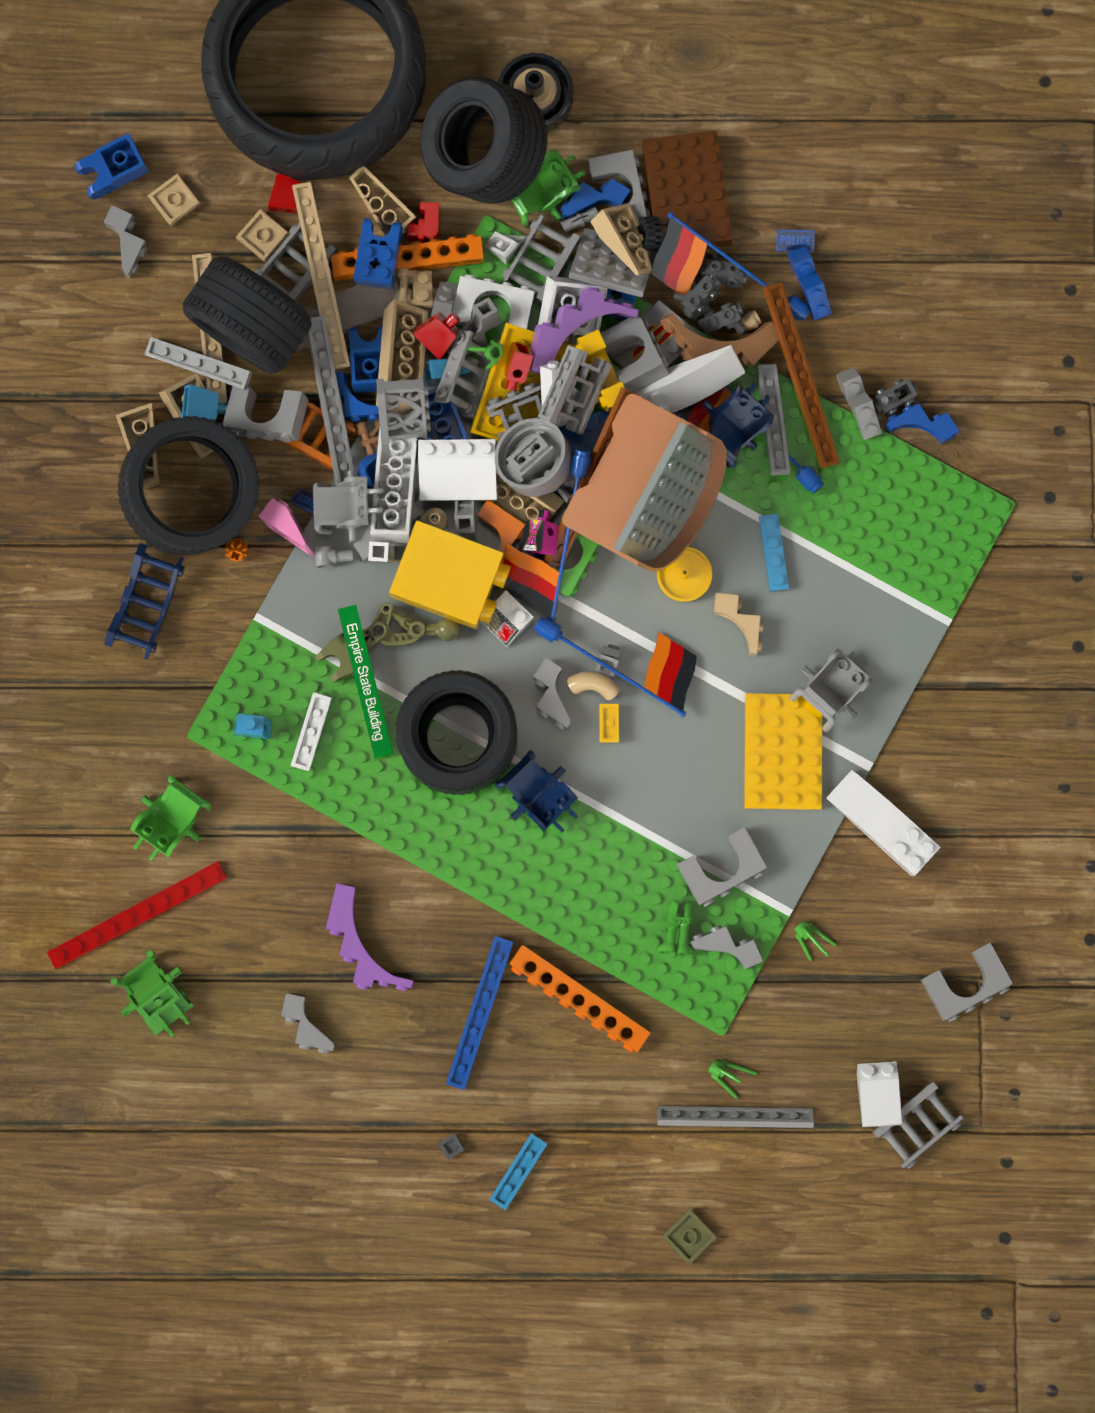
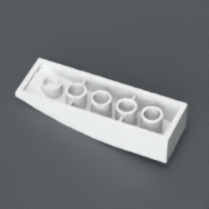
[637,345,745,413]
[370,427,417,543]
[826,770,940,876]

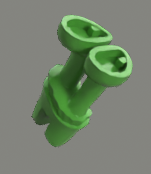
[657,900,694,957]

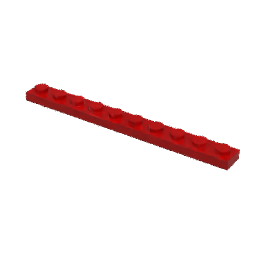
[46,861,227,969]

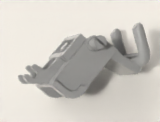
[313,470,383,542]
[789,648,874,733]

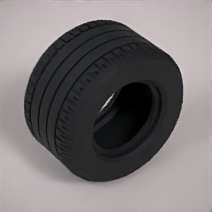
[420,77,548,204]
[182,256,312,374]
[396,670,517,795]

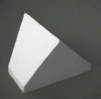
[484,232,528,265]

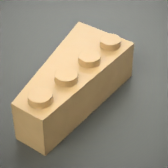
[350,166,418,238]
[116,403,160,490]

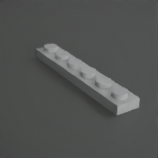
[144,337,252,390]
[756,364,791,476]

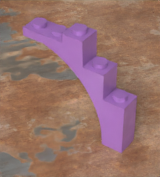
[529,286,639,374]
[326,883,414,991]

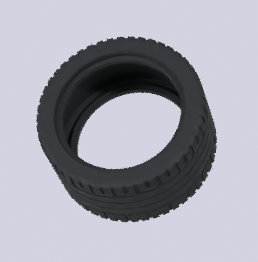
[118,416,259,555]

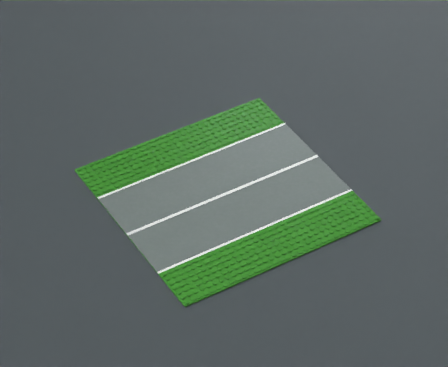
[187,216,1015,1036]

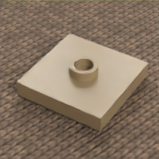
[147,173,201,226]
[236,209,289,262]

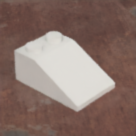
[857,1062,902,1127]

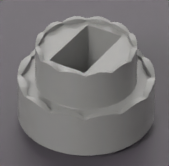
[494,418,572,497]

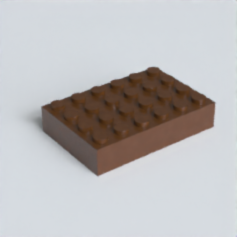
[642,130,733,252]

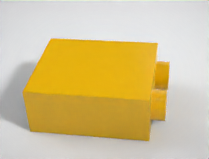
[389,521,511,630]

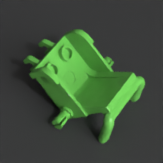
[511,149,586,229]
[130,775,212,862]
[110,949,193,1037]

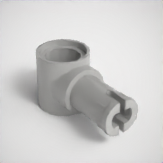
[315,546,353,568]

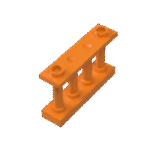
[278,402,357,471]

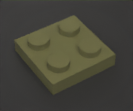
[662,1209,717,1265]

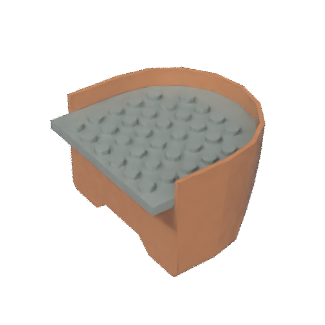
[562,394,727,572]

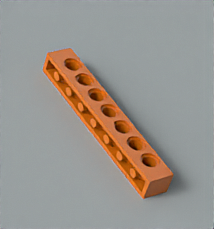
[331,234,485,281]
[509,945,650,1053]

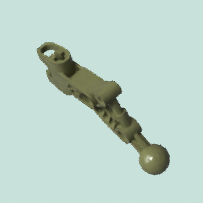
[315,603,460,683]

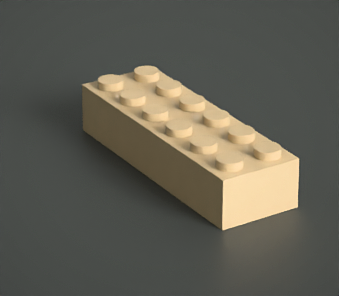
[376,299,428,416]

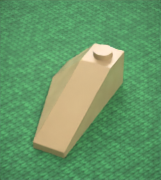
[590,203,652,276]
[159,373,214,459]

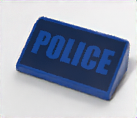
[776,230,815,252]
[290,488,314,515]

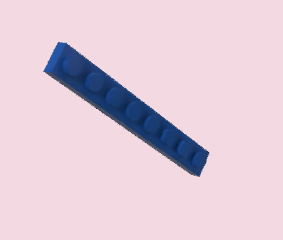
[446,936,513,1090]

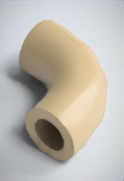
[567,671,621,700]

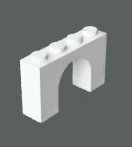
[452,275,535,329]

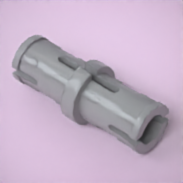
[561,207,598,233]

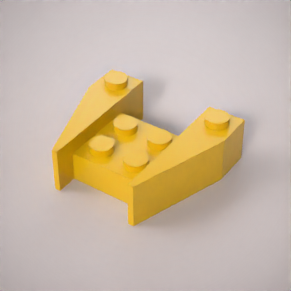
[575,330,624,412]

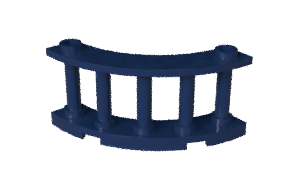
[104,543,185,660]

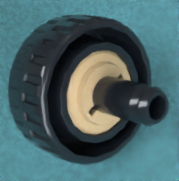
[497,52,574,132]

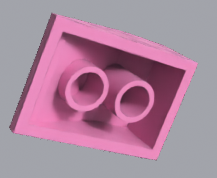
[259,498,315,557]

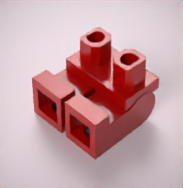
[408,202,440,243]

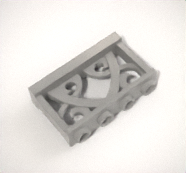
[376,377,431,443]

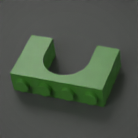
[550,509,602,599]

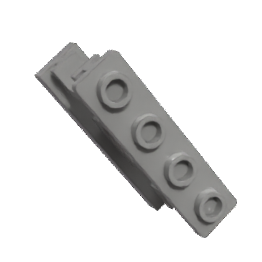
[538,345,612,435]
[485,383,573,440]

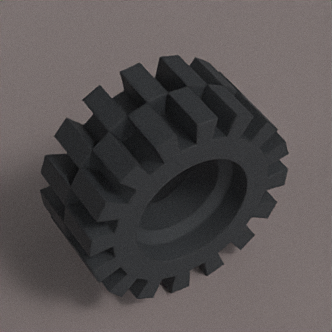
[638,216,663,251]

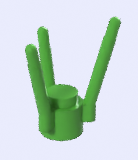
[468,340,503,370]
[794,920,836,961]
[708,1058,758,1099]

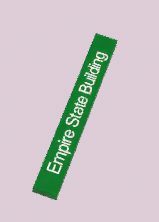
[337,604,393,759]

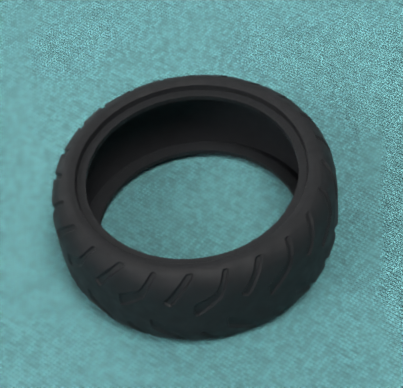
[201,0,426,180]

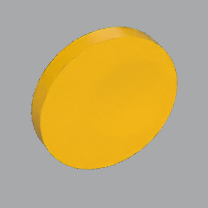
[657,547,712,602]

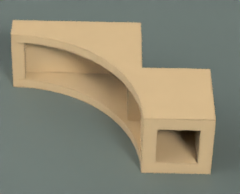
[713,593,763,656]

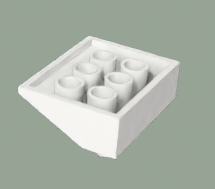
[538,276,608,345]
[418,439,497,501]

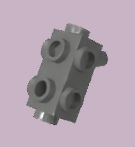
[701,252,748,289]
[674,275,721,319]
[698,302,746,334]
[873,378,918,416]

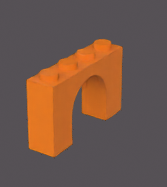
[477,500,525,563]

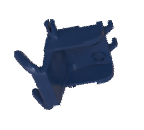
[702,383,774,468]
[495,750,578,833]

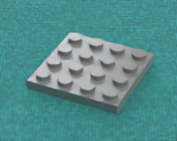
[569,228,657,297]

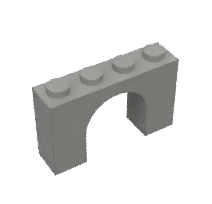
[588,150,650,219]
[600,313,669,392]
[223,386,309,442]
[676,827,767,907]
[921,943,1013,1022]

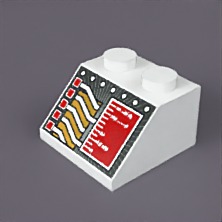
[480,591,534,647]

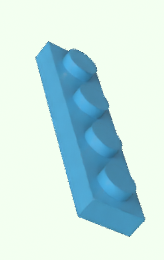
[759,514,789,592]
[489,1134,547,1210]

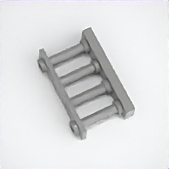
[502,215,580,305]
[255,223,337,302]
[433,331,491,420]
[872,1082,963,1169]

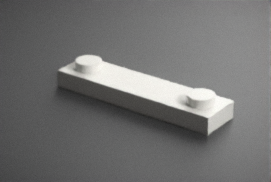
[291,692,332,772]

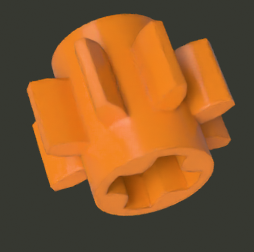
[225,538,248,561]

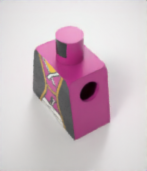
[518,510,558,555]

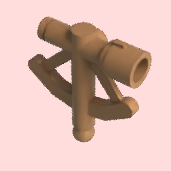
[356,421,380,456]

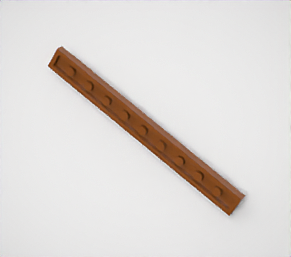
[763,283,840,469]
[543,387,640,568]

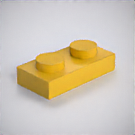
[599,704,619,743]

